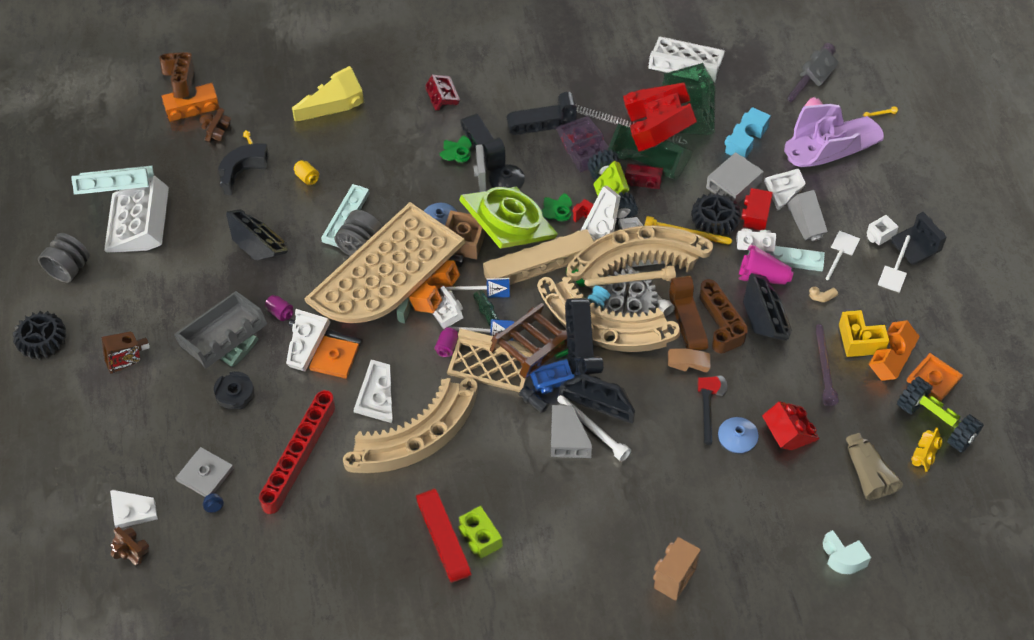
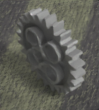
[600,269,658,317]

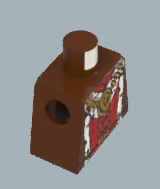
[101,331,149,374]

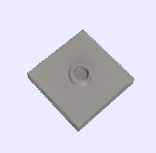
[474,145,487,192]
[176,447,234,497]

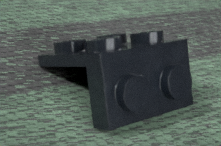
[891,212,947,265]

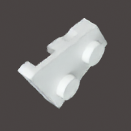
[764,169,806,210]
[110,490,158,528]

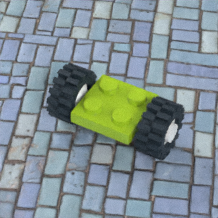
[587,150,638,225]
[897,376,984,452]

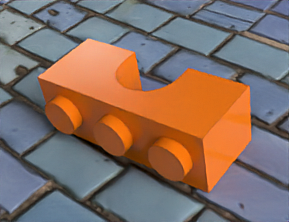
[162,83,220,122]
[408,260,460,313]
[868,320,920,381]

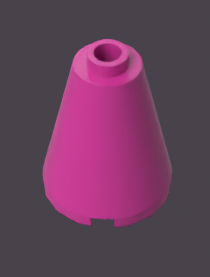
[739,244,794,285]

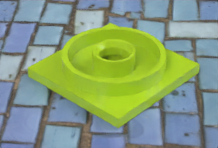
[459,187,558,249]

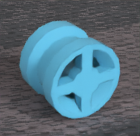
[587,286,611,309]

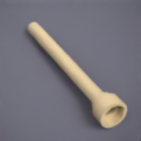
[584,265,676,286]

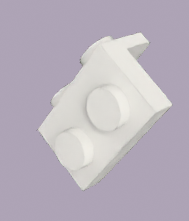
[736,229,776,252]
[432,286,463,329]

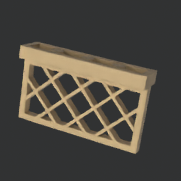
[447,328,533,392]

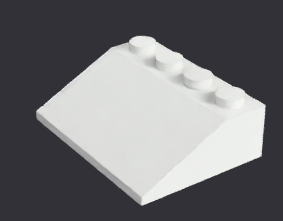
[104,176,169,253]

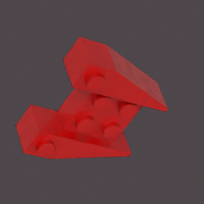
[623,83,697,152]

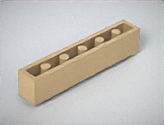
[483,229,594,285]

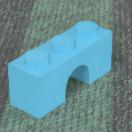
[725,107,771,158]

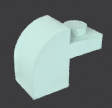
[823,530,871,574]

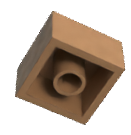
[445,210,486,260]
[653,537,701,601]

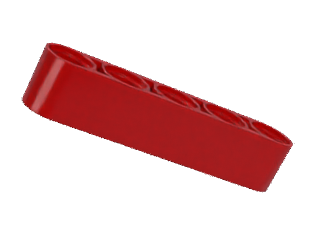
[416,488,471,583]

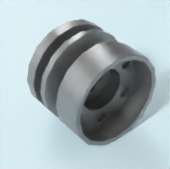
[334,210,382,256]
[38,233,90,283]

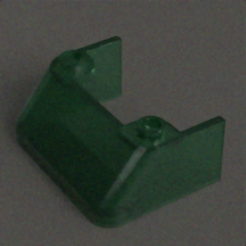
[608,123,693,179]

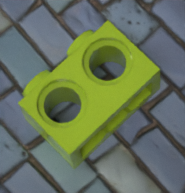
[458,506,502,559]

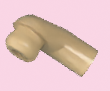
[809,287,838,303]

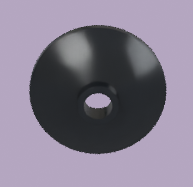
[489,164,525,189]

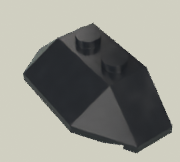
[226,209,288,261]
[743,273,792,341]
[559,374,635,424]

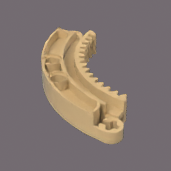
[566,226,713,288]
[537,277,680,352]
[343,378,478,473]

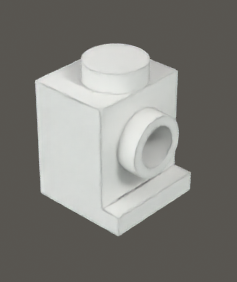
[867,215,898,245]

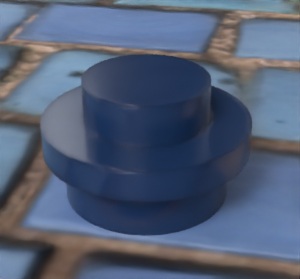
[203,493,224,512]

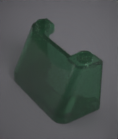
[662,63,716,135]

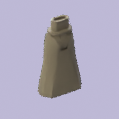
[846,433,903,501]

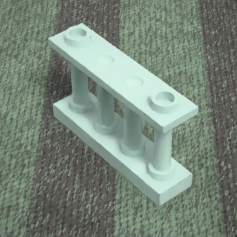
[71,166,154,195]

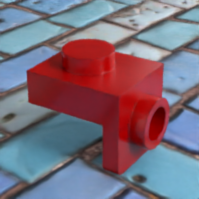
[572,199,594,222]

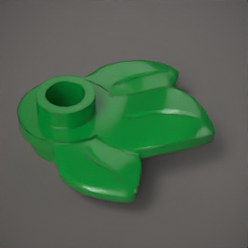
[439,135,472,163]
[541,193,572,222]

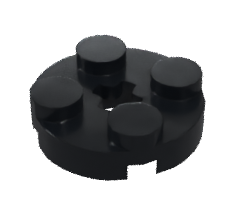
[213,371,254,410]

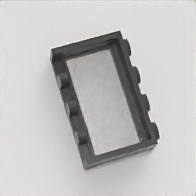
[174,291,267,369]

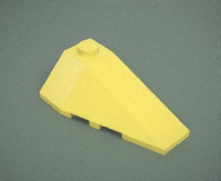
[292,66,364,122]

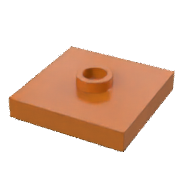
[309,336,359,379]
[907,353,963,402]

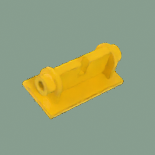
[911,428,943,472]

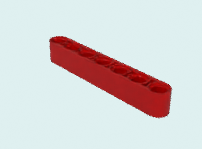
[259,390,335,514]

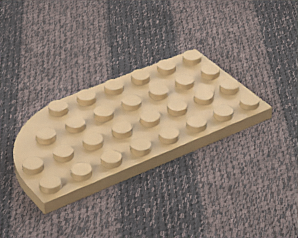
[304,202,465,323]

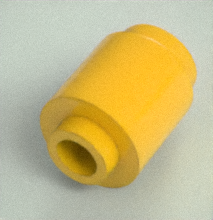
[294,160,319,185]

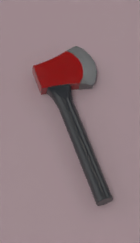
[698,376,727,445]

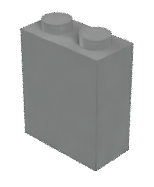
[706,152,764,204]

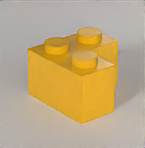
[839,310,889,357]

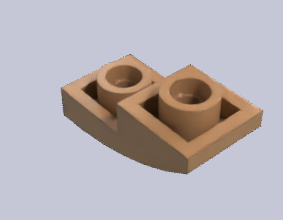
[668,349,710,373]

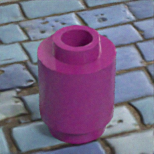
[265,295,293,321]
[435,328,458,357]

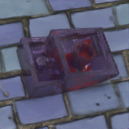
[556,116,611,173]

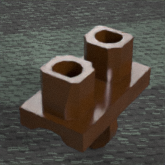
[200,108,231,142]
[111,526,149,566]

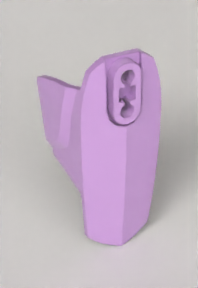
[784,104,884,167]

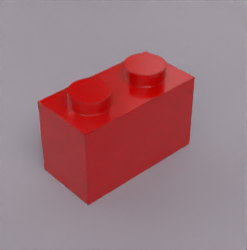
[741,188,773,230]

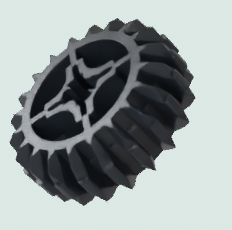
[691,192,741,236]
[13,311,67,360]

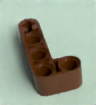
[159,52,194,98]
[669,275,708,351]
[699,279,748,354]

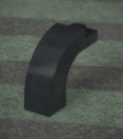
[218,143,269,195]

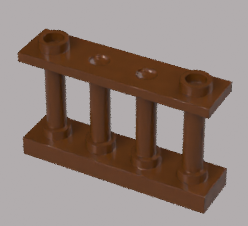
[490,303,567,379]

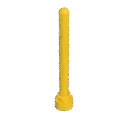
[644,216,732,245]

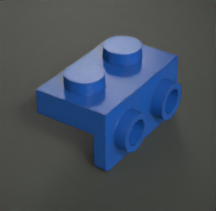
[530,359,575,394]

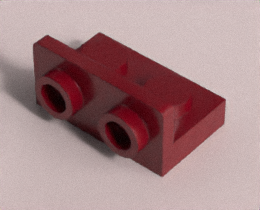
[426,75,460,111]
[625,164,663,189]

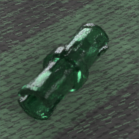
[473,290,500,326]

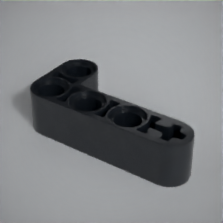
[506,92,577,135]
[460,113,506,170]
[565,298,604,375]

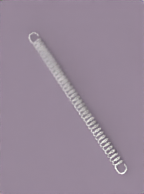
[577,105,687,144]

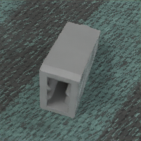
[787,190,828,241]
[551,404,592,458]

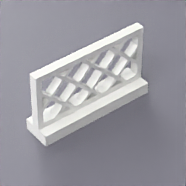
[649,37,725,83]

